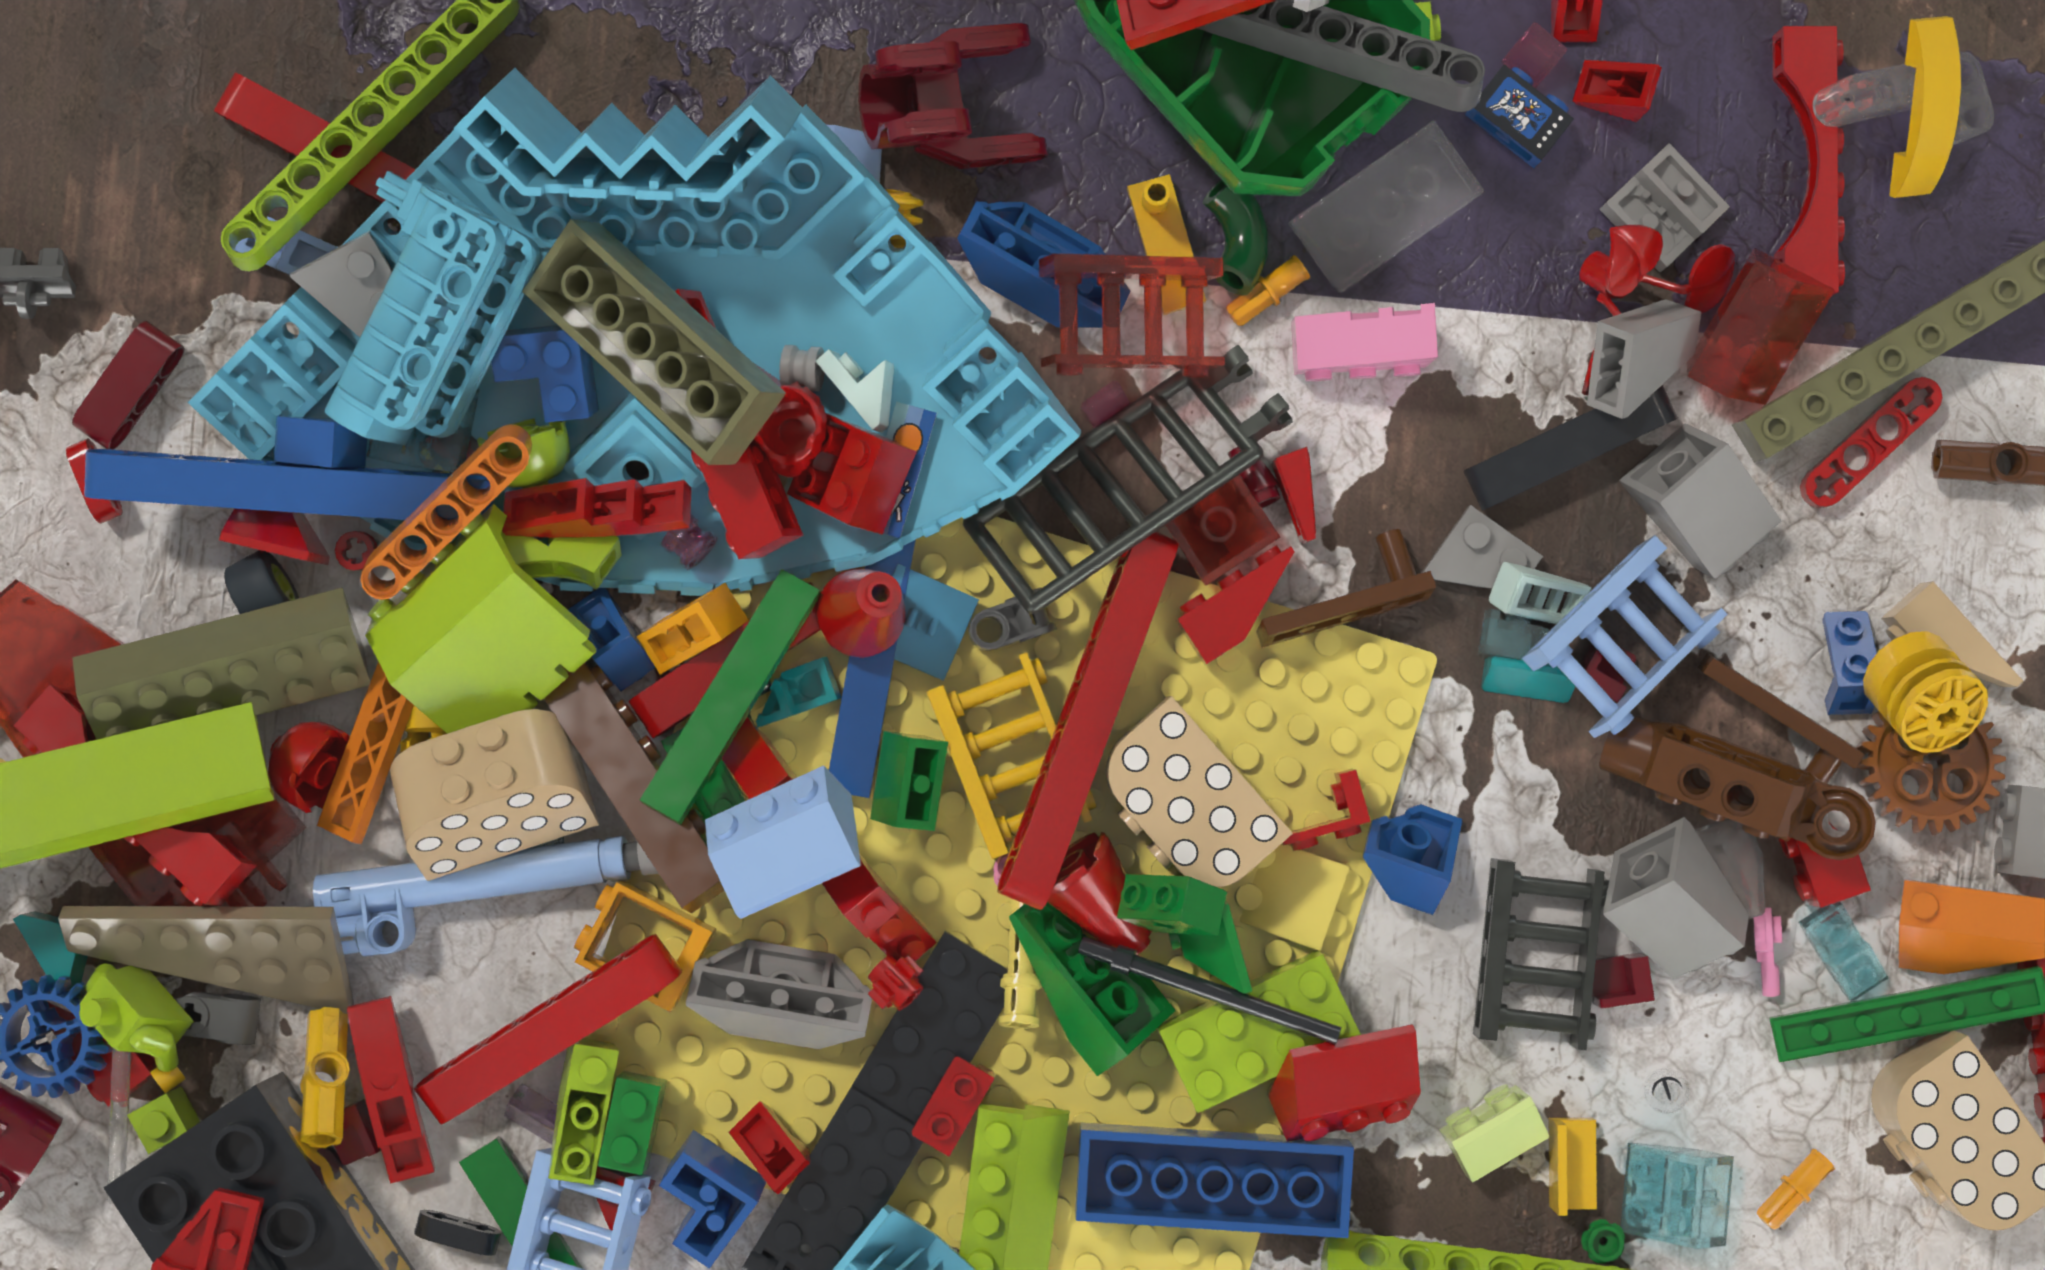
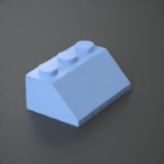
[705,765,861,919]

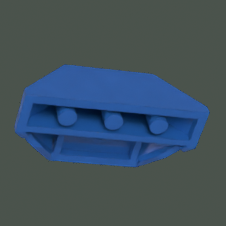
[957,202,1131,328]

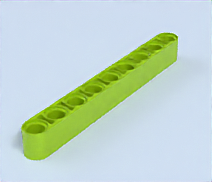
[221,0,520,272]

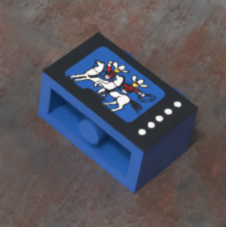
[1465,64,1574,168]

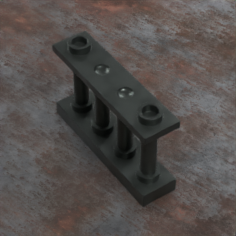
[1473,858,1609,1051]

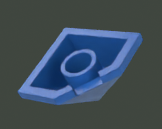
[1363,804,1462,915]

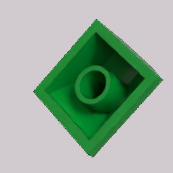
[1168,901,1253,994]

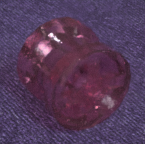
[661,514,718,570]

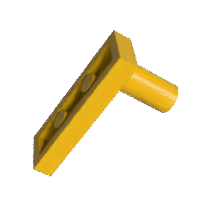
[1127,174,1206,315]

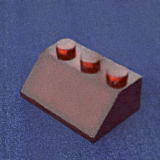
[1687,248,1835,405]

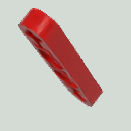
[1800,377,1943,508]

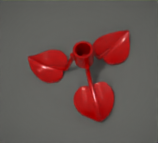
[1579,225,1736,395]

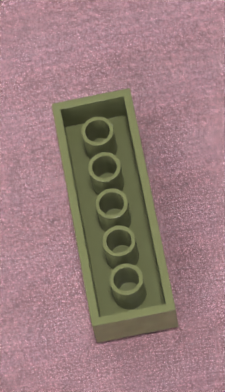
[522,219,786,465]
[72,587,371,739]

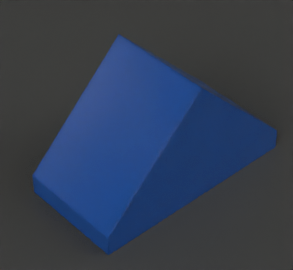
[274,416,367,468]

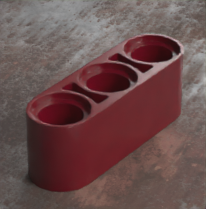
[72,321,185,450]

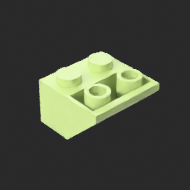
[1439,1084,1550,1183]

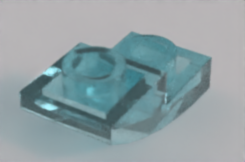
[1798,901,1888,1002]

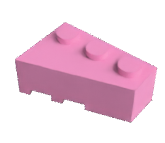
[1291,303,1438,381]

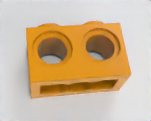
[636,583,749,674]

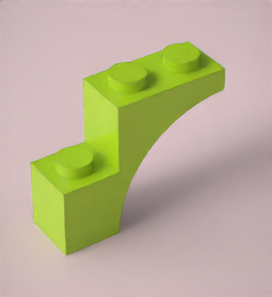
[500,531,622,590]

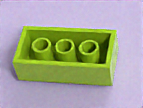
[1158,950,1361,1113]

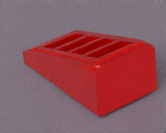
[1271,447,1316,544]

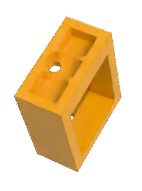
[574,880,717,1012]

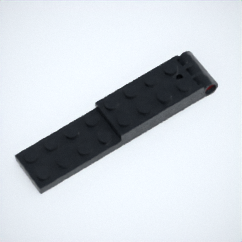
[741,930,1008,1270]

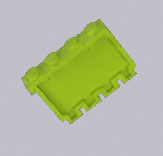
[365,504,596,734]

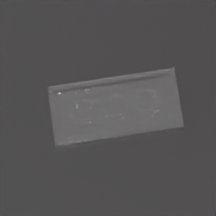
[1289,120,1485,295]

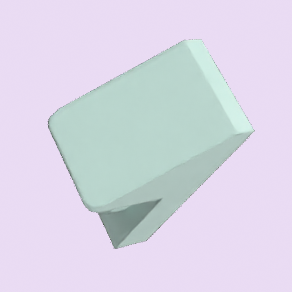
[816,349,894,433]

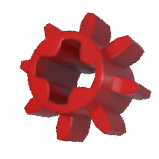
[868,955,923,1011]

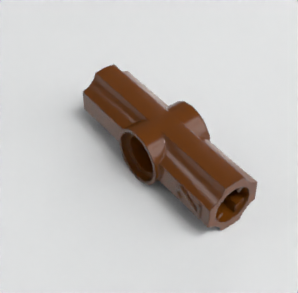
[1931,440,2045,486]

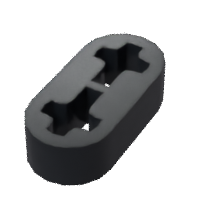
[414,1210,502,1256]

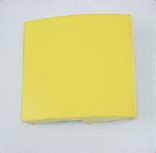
[1239,844,1350,951]

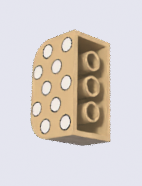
[1106,696,1293,887]
[390,709,599,881]
[1871,1030,2045,1230]

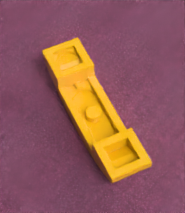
[1889,16,1961,198]

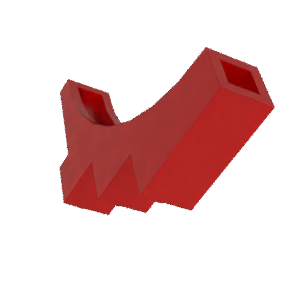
[722,717,937,962]

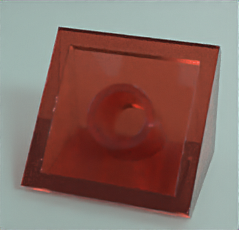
[1165,474,1280,586]

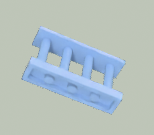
[1522,535,1728,738]
[507,1148,651,1270]

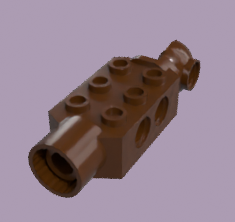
[1599,714,1876,860]

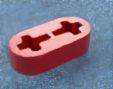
[66,438,123,524]

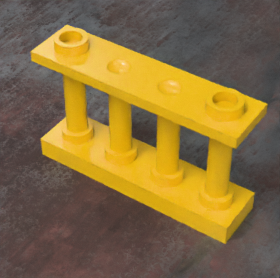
[926,652,1097,859]

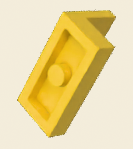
[1548,1118,1597,1216]

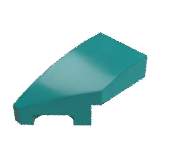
[755,656,842,728]

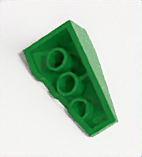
[1009,902,1176,1076]

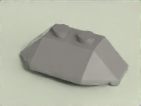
[686,939,872,1049]

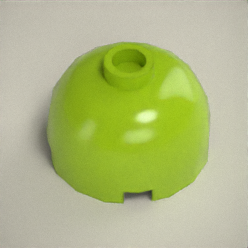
[477,418,570,489]

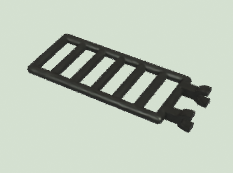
[963,345,1293,614]

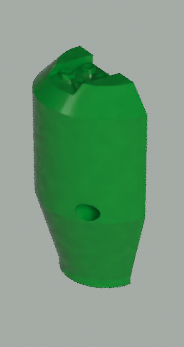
[1074,0,1430,196]

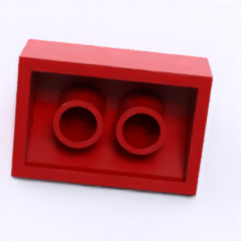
[1268,1024,1421,1142]

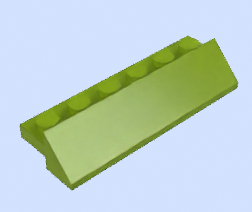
[959,1103,1070,1270]

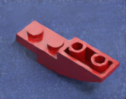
[347,996,435,1184]

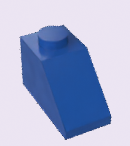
[568,588,656,692]

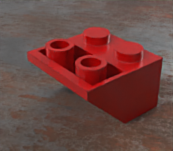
[787,413,917,535]

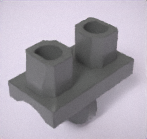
[0,248,76,319]

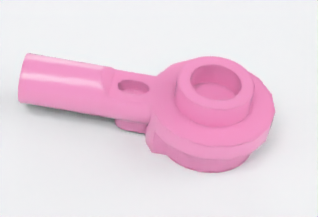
[1753,907,1782,997]

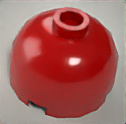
[268,722,350,813]

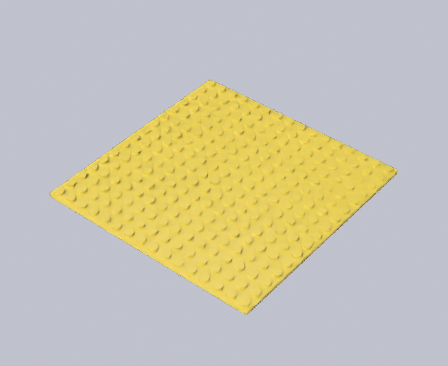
[554,517,1437,1270]

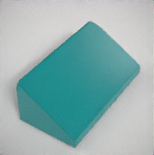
[1481,656,1576,703]

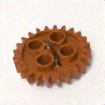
[1856,711,2006,835]

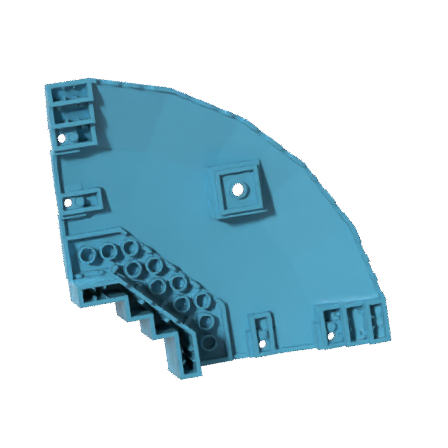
[188,68,1081,596]

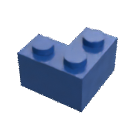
[491,325,599,422]
[659,1130,766,1269]

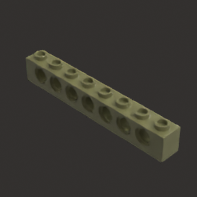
[1732,240,2045,463]

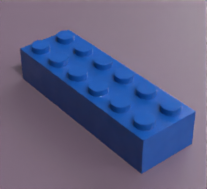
[1075,1122,1354,1238]

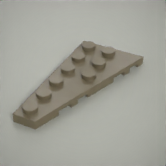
[58,906,354,1014]

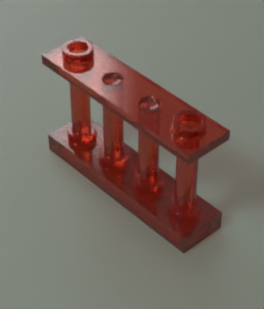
[1039,253,1225,377]

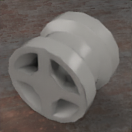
[779,345,825,392]

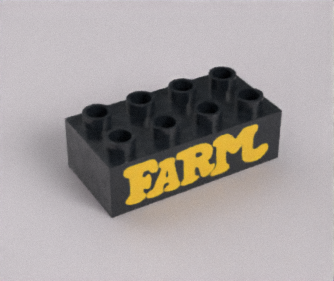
[103,1072,415,1270]

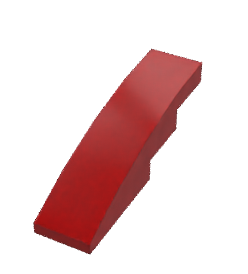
[502,478,692,538]

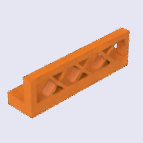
[316,662,414,844]

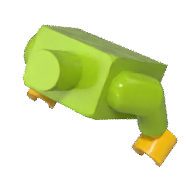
[79,963,194,1094]

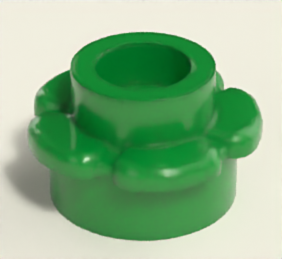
[1581,1219,1625,1264]

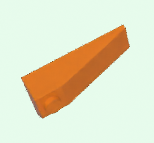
[1899,880,2045,975]

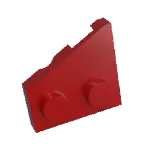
[151,1187,265,1270]

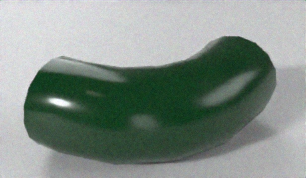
[1203,179,1268,296]

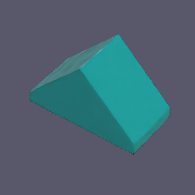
[13,911,88,988]

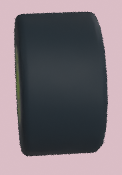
[224,550,300,614]

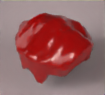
[753,381,827,478]

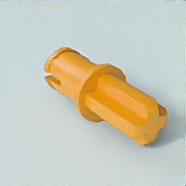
[1226,255,1310,326]
[1757,1148,1835,1230]

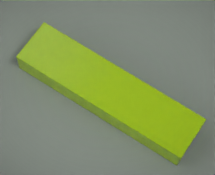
[0,702,275,869]

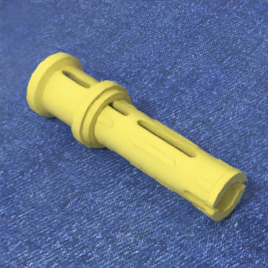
[998,899,1041,1029]

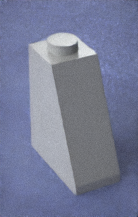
[1587,299,1701,419]

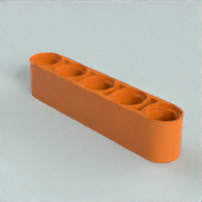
[360,424,532,600]

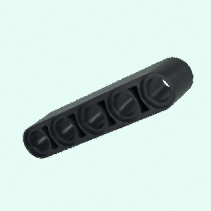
[1463,385,1678,511]

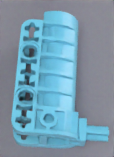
[324,171,541,445]

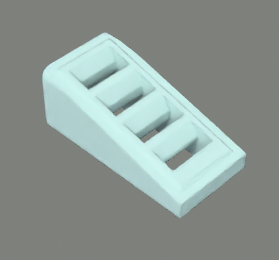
[1489,562,1591,624]

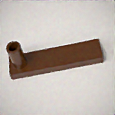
[1256,529,1436,648]
[1698,653,1865,784]

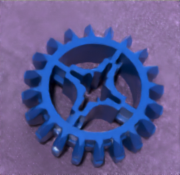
[0,975,113,1098]

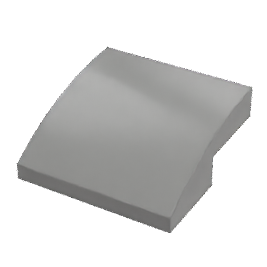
[1599,143,1730,272]

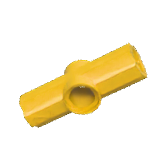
[300,1007,350,1148]

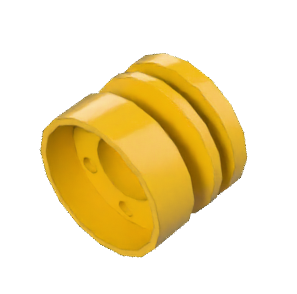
[1863,631,1988,753]

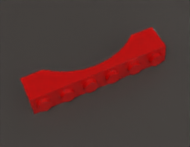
[1773,26,1845,299]
[13,685,257,906]

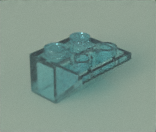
[1621,1143,1734,1249]

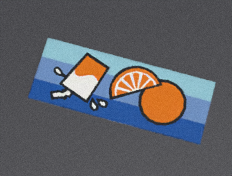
[883,402,937,538]

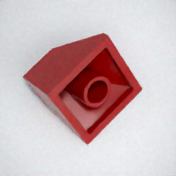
[219,508,330,565]

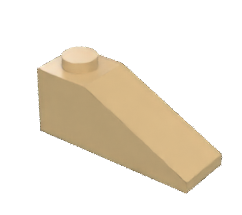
[1881,581,2023,687]

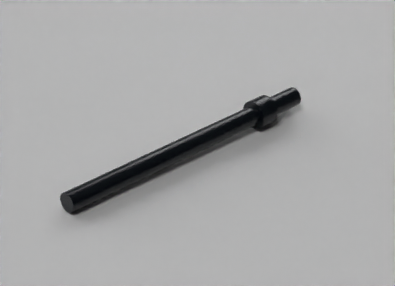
[1078,936,1342,1045]

